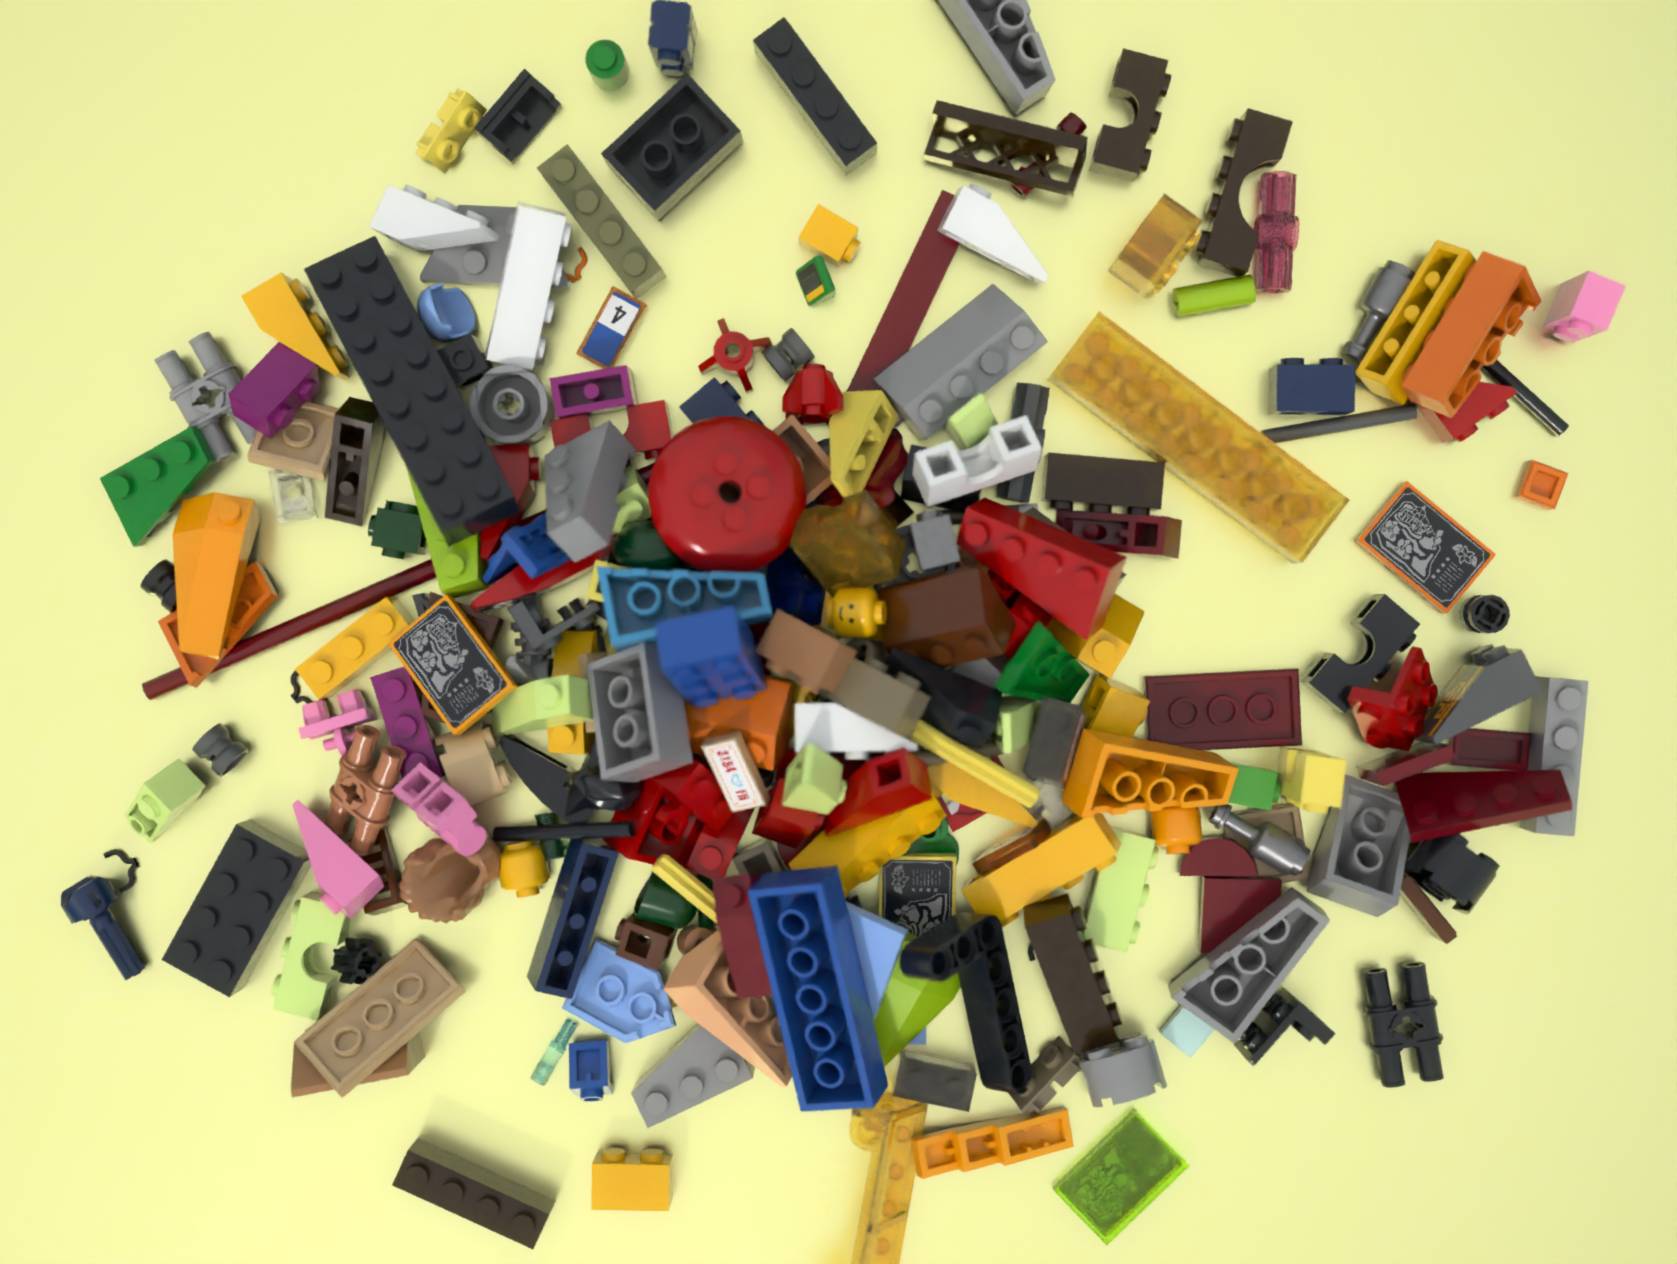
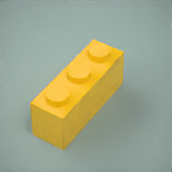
[295,597,415,700]

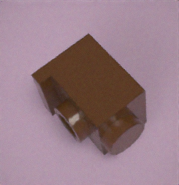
[615,913,678,971]

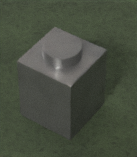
[909,509,960,571]

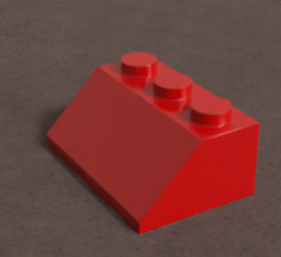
[603,752,714,869]

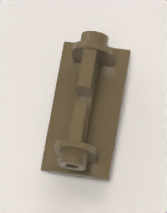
[1009,1036,1082,1116]

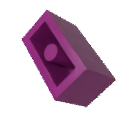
[229,342,320,439]
[549,365,637,419]

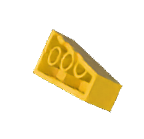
[788,792,947,899]

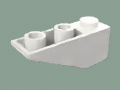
[369,184,500,251]
[795,703,917,759]

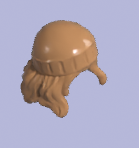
[399,834,501,924]

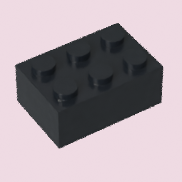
[601,73,743,220]

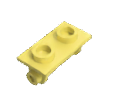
[415,88,487,173]

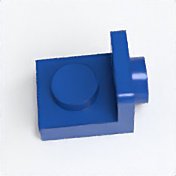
[569,1040,613,1102]

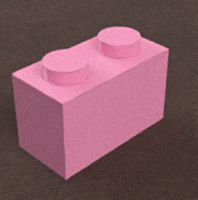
[1543,271,1626,343]

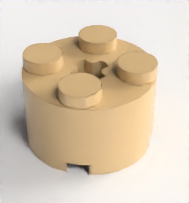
[435,721,512,807]

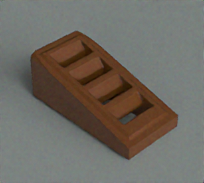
[348,829,408,915]

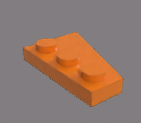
[158,561,278,688]

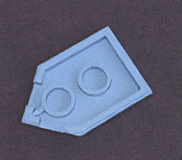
[562,938,677,1043]

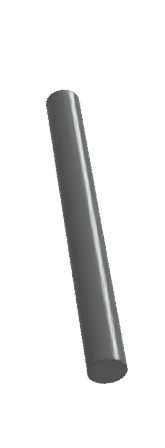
[1261,404,1417,445]

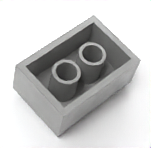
[586,642,693,782]

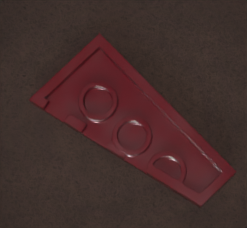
[1394,770,1572,843]

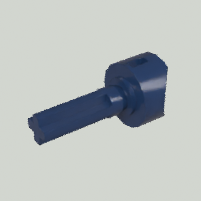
[61,877,145,980]

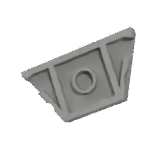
[420,205,570,289]

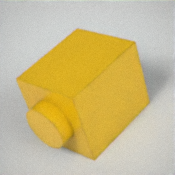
[798,204,861,268]

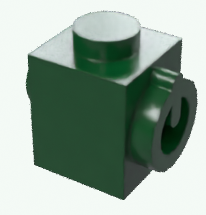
[368,500,427,559]

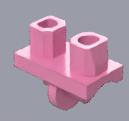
[298,689,378,756]

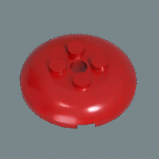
[648,416,807,573]

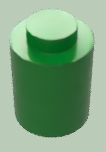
[585,39,630,91]

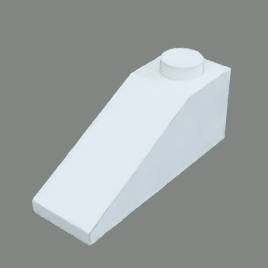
[937,184,1049,284]

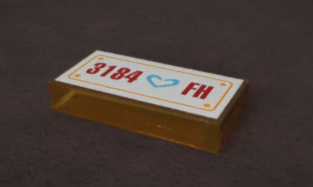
[972,818,1052,875]

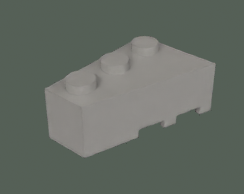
[544,420,636,563]

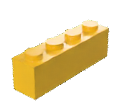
[1355,240,1476,405]
[961,813,1121,927]

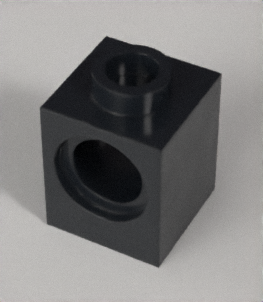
[437,333,494,391]

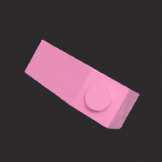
[292,800,384,919]

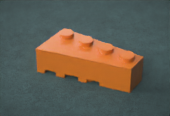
[1401,251,1542,418]

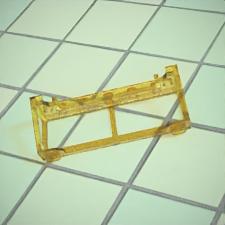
[849,1091,928,1264]

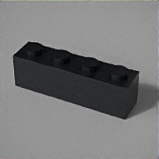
[753,17,877,176]

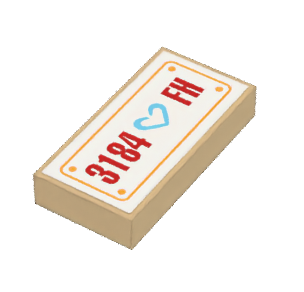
[701,731,770,813]

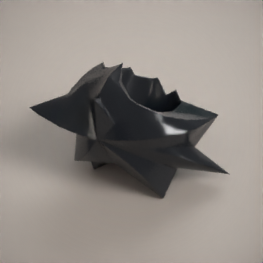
[565,737,644,817]

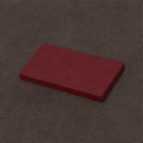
[1143,668,1302,750]

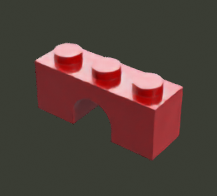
[550,400,674,465]

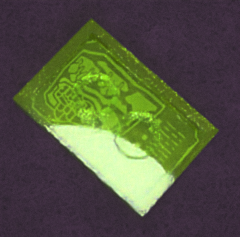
[1052,1108,1189,1245]

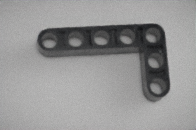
[900,912,1032,1095]

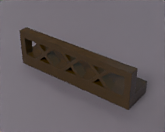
[924,100,1088,197]

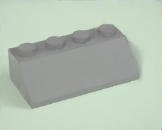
[873,284,1048,440]

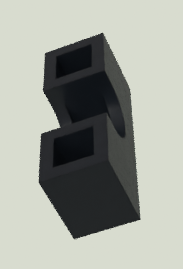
[1301,594,1420,713]

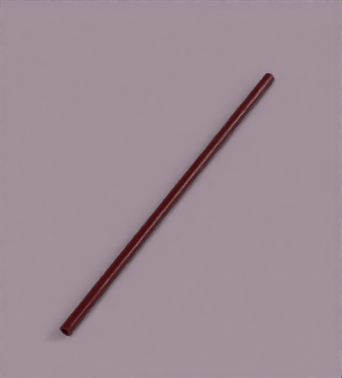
[142,462,655,700]

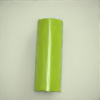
[1173,274,1256,317]

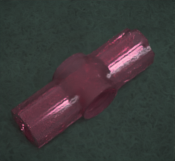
[1254,171,1299,294]

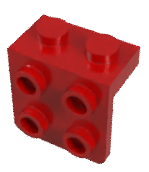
[1347,646,1438,752]

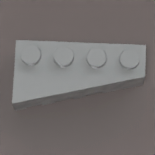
[938,0,1056,115]
[1168,887,1330,1043]

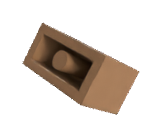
[755,609,857,694]

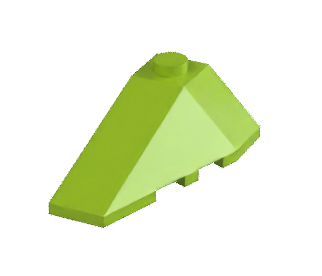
[874,933,961,1067]

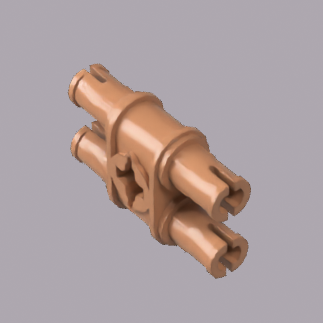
[324,725,407,856]

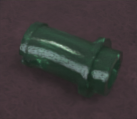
[535,812,568,860]

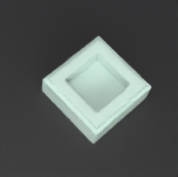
[1159,1005,1215,1058]

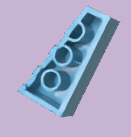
[597,567,773,652]

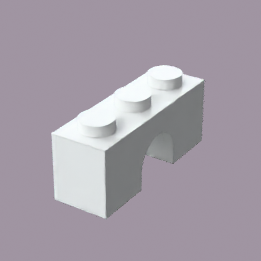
[912,416,1042,507]

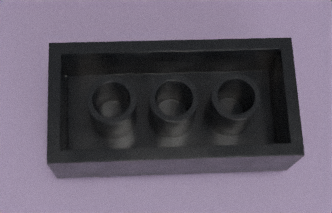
[161,819,311,997]

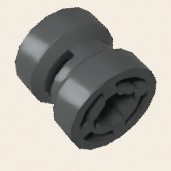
[761,328,815,382]
[192,723,248,777]

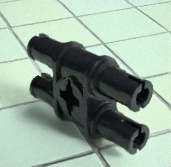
[1363,962,1444,1088]

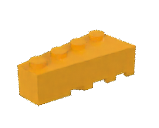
[1061,728,1239,818]

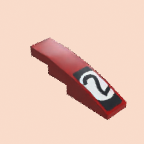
[470,534,618,613]

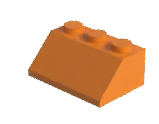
[683,674,793,771]

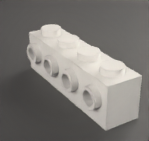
[485,201,571,370]

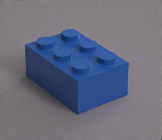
[654,605,767,708]

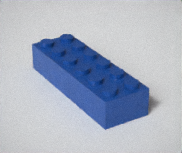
[748,866,888,1112]

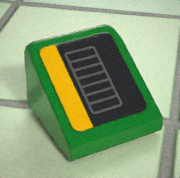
[796,255,836,306]

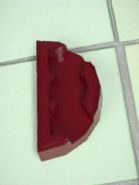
[1180,836,1259,876]

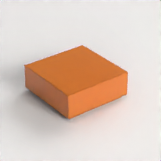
[1514,460,1569,510]

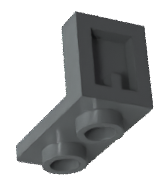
[507,601,601,652]

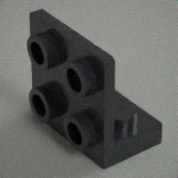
[1234,987,1336,1066]

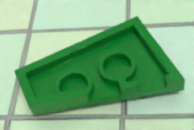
[100,426,216,547]
[995,621,1090,705]

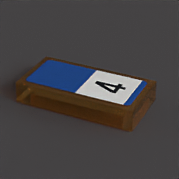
[576,286,648,369]

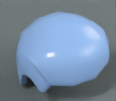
[417,283,476,343]

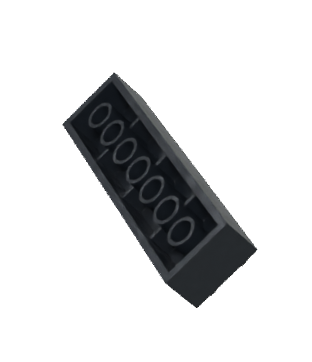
[304,236,520,547]

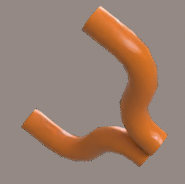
[566,247,587,283]

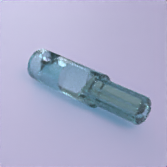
[530,1019,577,1086]

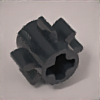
[331,937,382,985]

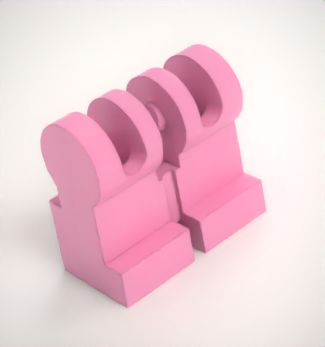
[392,762,486,856]

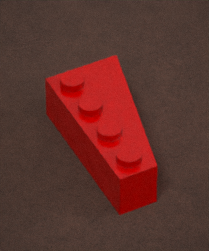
[956,497,1127,641]

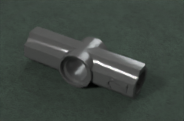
[996,382,1050,503]

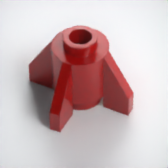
[698,318,772,394]
[782,363,843,425]

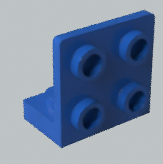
[482,512,572,585]

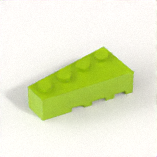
[406,429,489,599]

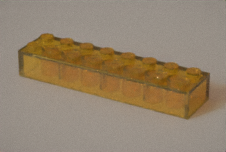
[1047,311,1350,564]

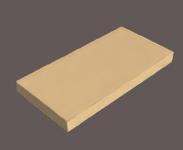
[294,937,466,1098]

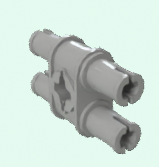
[154,332,257,463]

